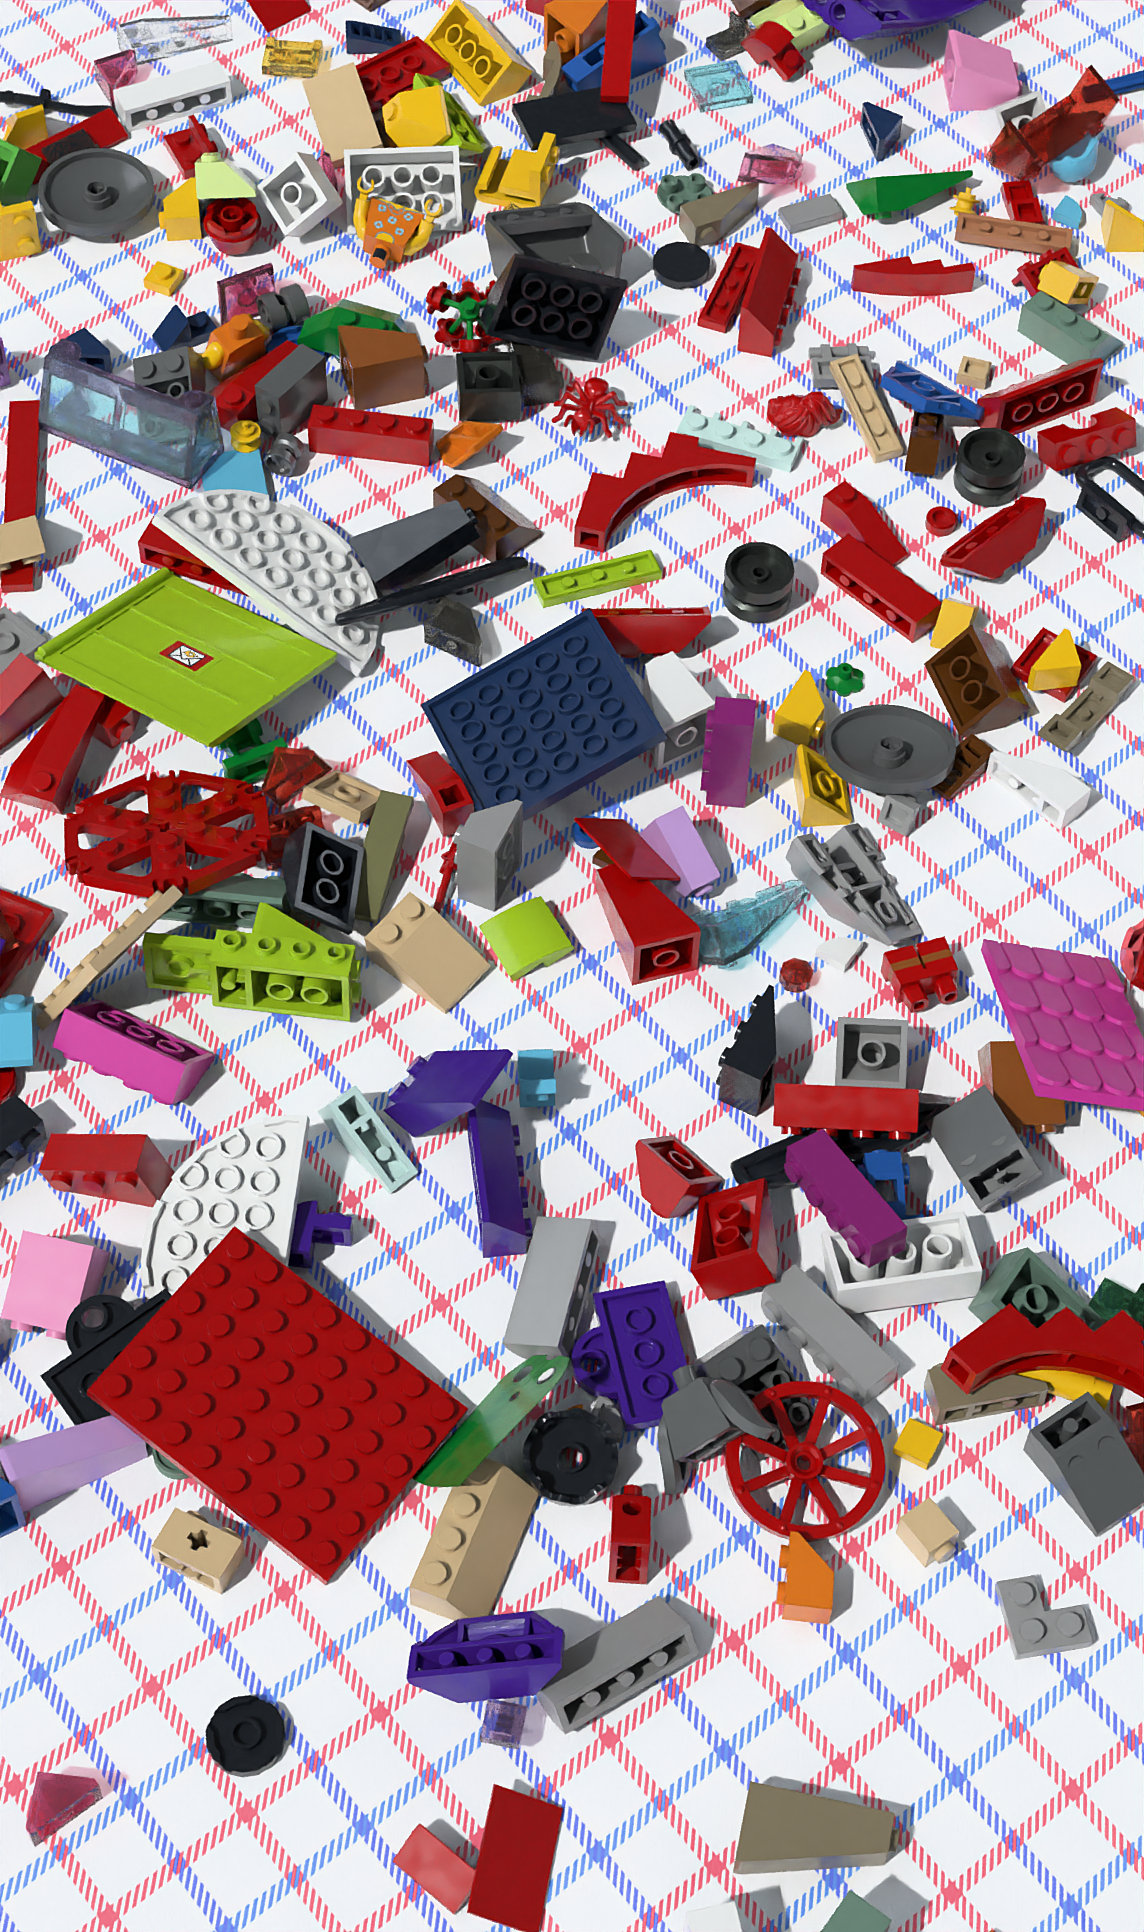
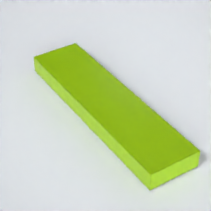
[533,549,662,608]

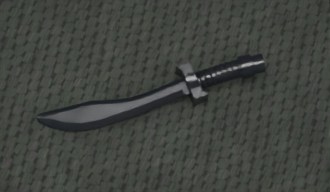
[0,88,119,118]

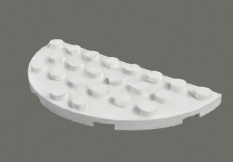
[152,489,380,677]
[141,1115,310,1301]

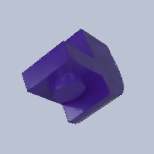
[288,1200,354,1269]

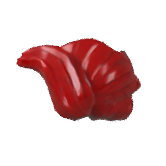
[767,391,843,437]

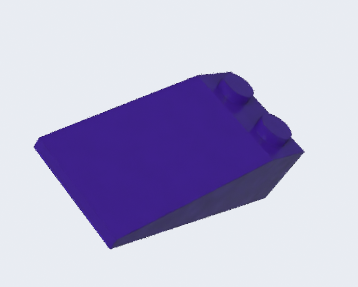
[383,1049,514,1138]

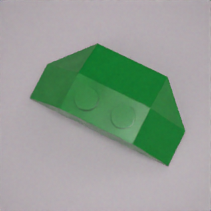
[297,299,410,356]

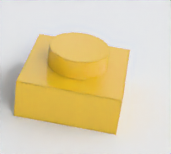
[143,261,184,297]

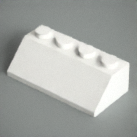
[821,1212,983,1314]

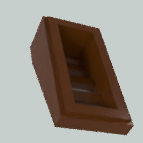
[931,734,994,802]

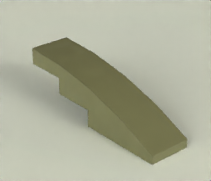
[354,790,414,923]

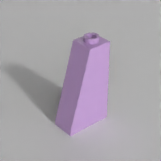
[0,1415,148,1513]

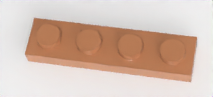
[954,212,1073,254]

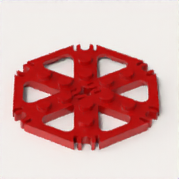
[64,770,272,898]

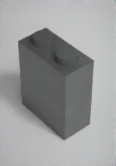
[255,343,328,438]

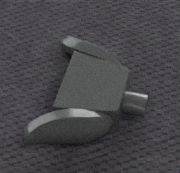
[657,1365,776,1495]

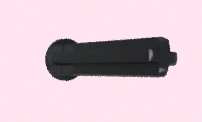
[598,134,644,170]

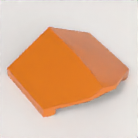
[435,421,504,468]

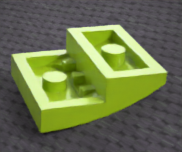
[479,896,575,981]

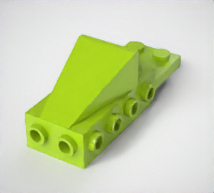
[142,902,362,1022]

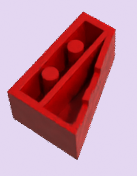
[39,1133,175,1208]

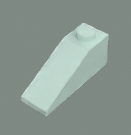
[317,1085,418,1194]

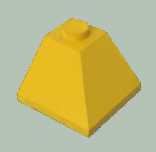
[382,85,451,148]

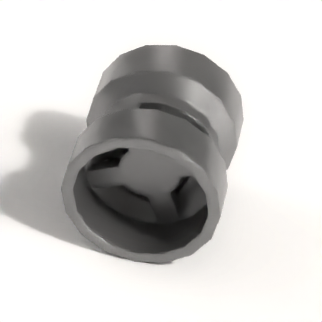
[265,433,305,477]

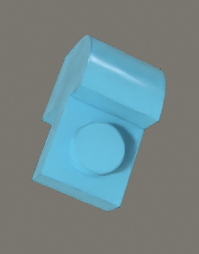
[517,1049,556,1108]

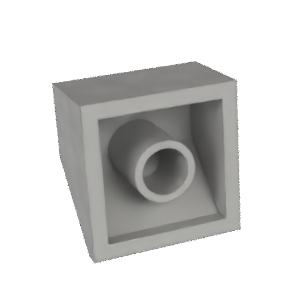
[835,1017,909,1089]

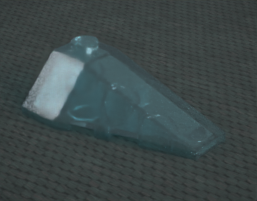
[689,879,810,969]

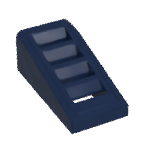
[345,20,401,54]

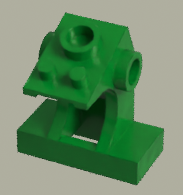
[217,717,291,784]

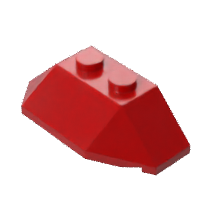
[940,496,1046,580]
[581,607,711,658]

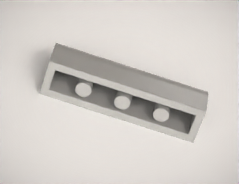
[502,1216,602,1365]
[536,1595,699,1735]

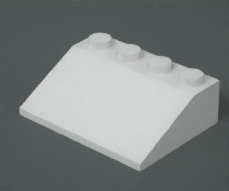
[344,146,463,235]

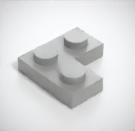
[995,1575,1093,1660]

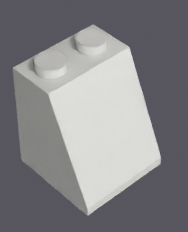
[643,651,715,771]

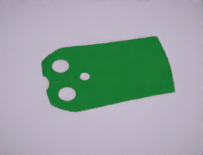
[412,1355,570,1487]

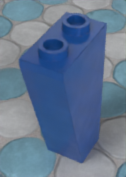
[561,10,667,92]

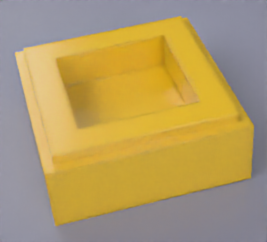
[892,1417,943,1470]

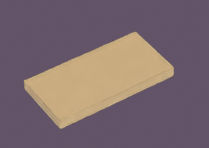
[302,62,384,169]

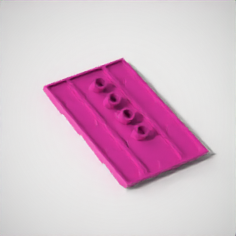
[981,939,1144,1111]

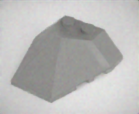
[785,823,922,946]

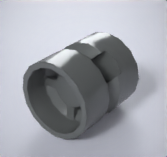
[256,283,310,333]

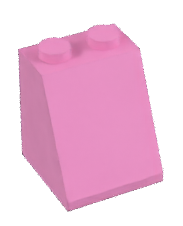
[942,30,1023,111]
[0,1230,111,1341]

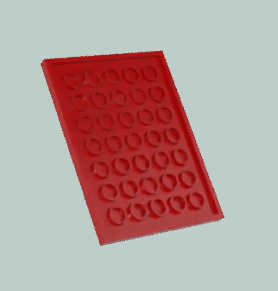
[87,1226,468,1585]

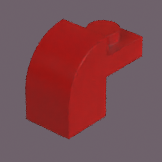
[740,21,807,81]

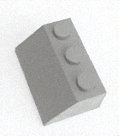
[453,800,523,912]

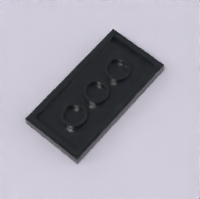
[511,87,637,151]

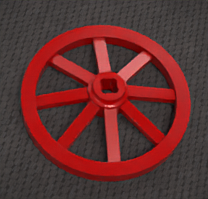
[724,1381,885,1542]

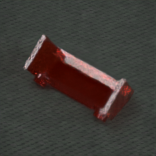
[985,65,1120,181]

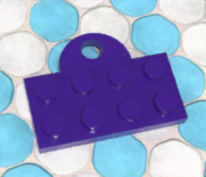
[572,1280,687,1432]

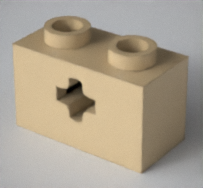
[151,1507,245,1595]

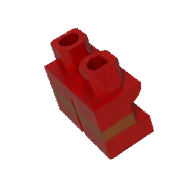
[880,936,959,1013]

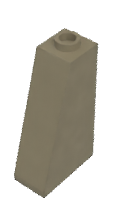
[732,1781,900,1875]

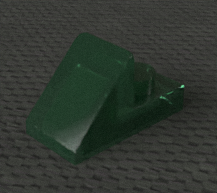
[1088,1277,1144,1329]

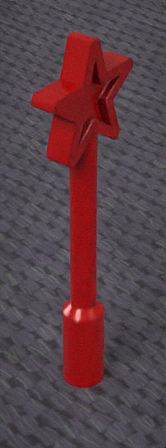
[433,840,457,914]

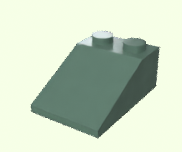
[968,1247,1104,1332]

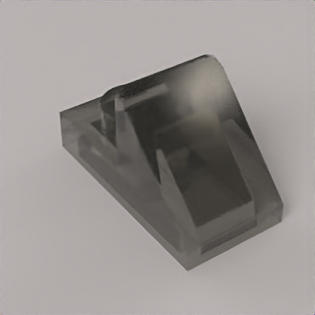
[706,11,755,62]

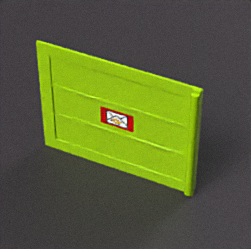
[34,567,338,748]

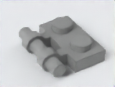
[808,343,874,388]

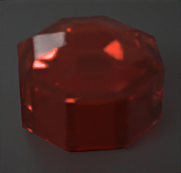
[779,958,814,993]

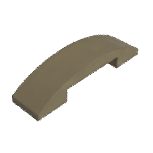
[521,41,561,135]
[1038,661,1135,752]

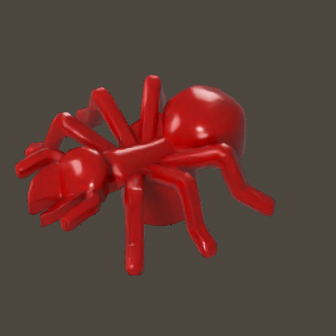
[552,377,628,438]

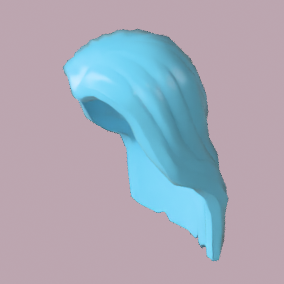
[1047,108,1103,182]

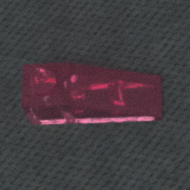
[737,143,804,185]

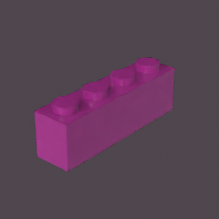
[700,696,756,808]
[784,1129,908,1268]

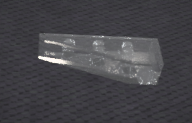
[116,15,233,68]

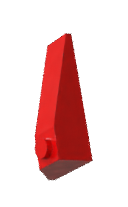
[202,340,299,432]
[0,685,107,815]

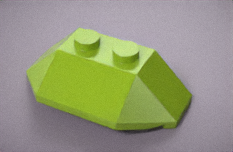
[413,73,488,158]

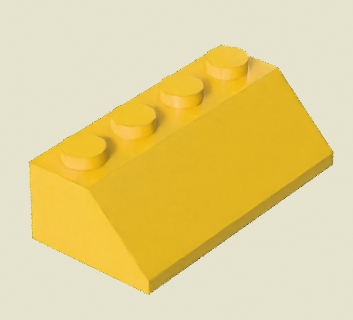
[424,0,533,107]

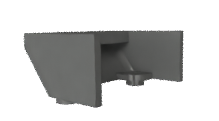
[484,202,625,279]

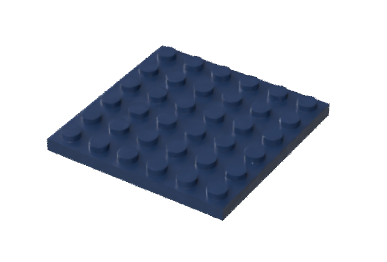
[421,608,668,821]

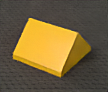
[793,743,852,827]

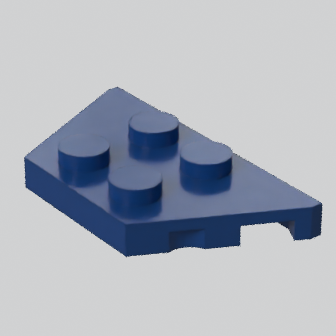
[880,360,985,420]

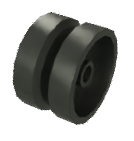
[953,427,1026,507]
[722,542,794,623]

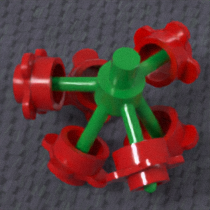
[426,280,503,353]

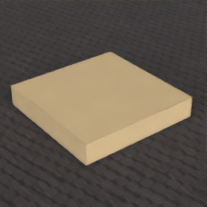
[301,769,381,825]

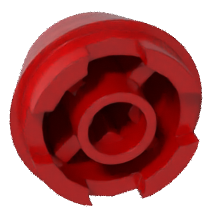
[203,197,262,255]

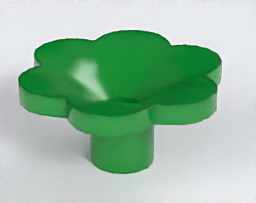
[825,663,864,697]

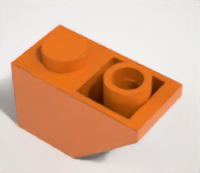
[776,1531,834,1625]

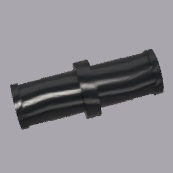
[659,119,701,171]

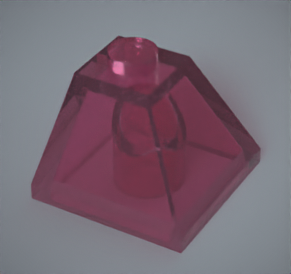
[216,262,275,326]

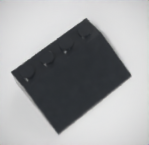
[481,253,628,360]

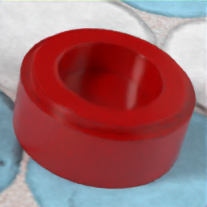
[925,506,957,537]

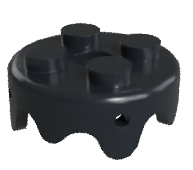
[523,1408,618,1507]

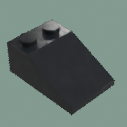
[281,821,364,935]

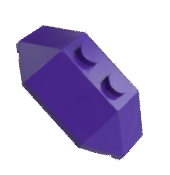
[406,1611,565,1703]

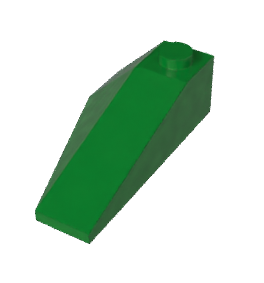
[846,170,973,220]

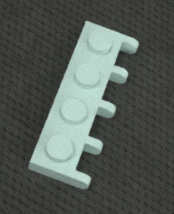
[676,405,804,473]

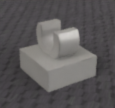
[877,794,921,837]

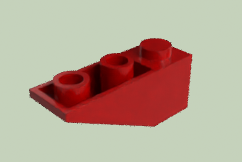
[406,751,474,837]

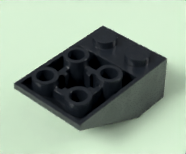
[716,984,777,1117]

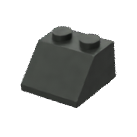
[456,352,520,421]

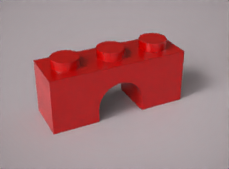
[1037,407,1137,472]

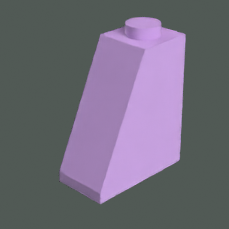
[639,805,721,898]

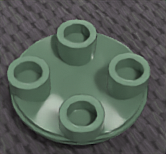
[657,173,713,214]

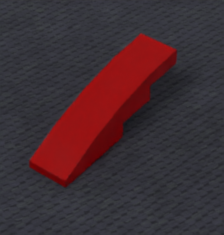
[851,256,976,297]

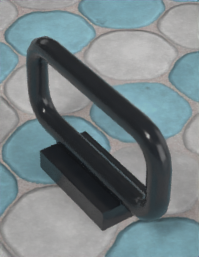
[1075,456,1144,543]

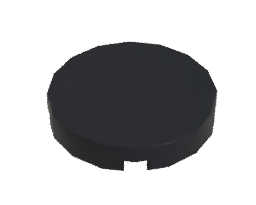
[653,242,710,289]
[205,1695,286,1778]

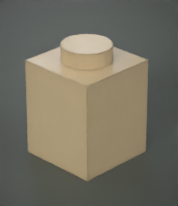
[896,1497,959,1568]

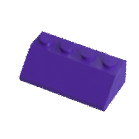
[467,1099,533,1258]

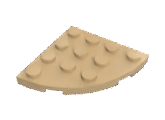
[36,885,183,1031]

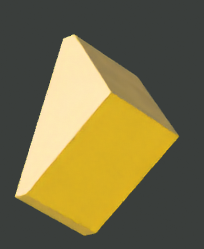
[930,597,979,649]
[1027,628,1081,691]

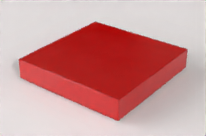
[1010,627,1098,703]

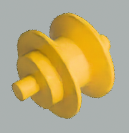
[949,187,981,215]
[230,420,261,453]

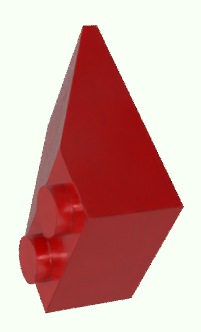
[690,1177,778,1301]

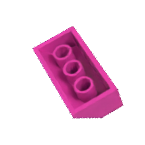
[52,999,216,1105]

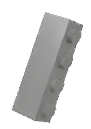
[761,1264,899,1407]

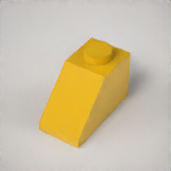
[158,177,202,241]
[1037,261,1100,304]
[773,670,826,747]

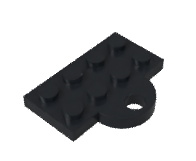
[40,1288,172,1426]

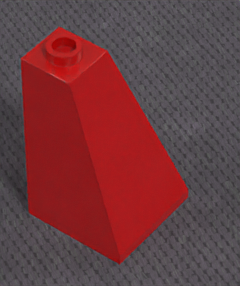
[595,864,701,986]

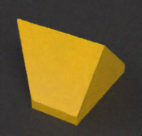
[3,104,48,149]
[1101,200,1144,252]

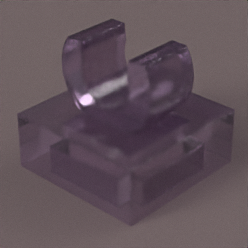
[480,1698,528,1750]

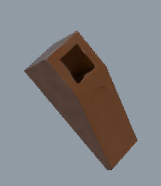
[904,410,944,475]

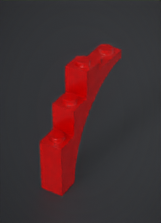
[574,432,757,553]
[941,1304,1144,1398]

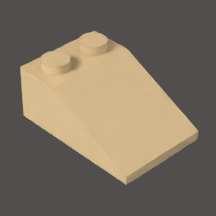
[364,892,490,1014]

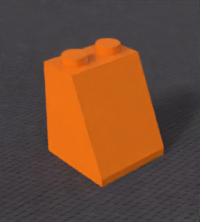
[544,0,609,66]

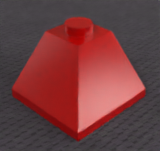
[635,1135,723,1219]

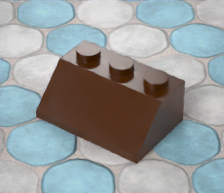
[433,474,542,562]
[924,625,1030,738]

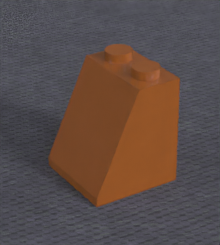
[338,325,429,410]
[978,1041,1066,1135]

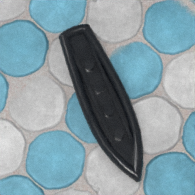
[335,556,528,626]
[730,1102,950,1190]

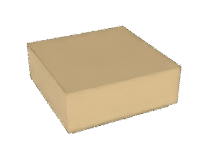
[955,356,992,390]

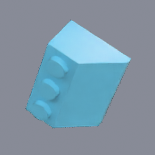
[0,994,38,1068]

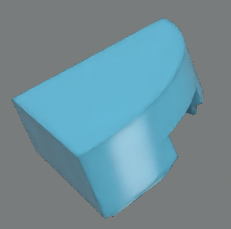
[1052,195,1082,230]

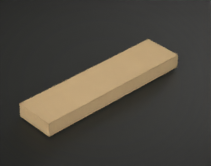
[829,353,904,464]

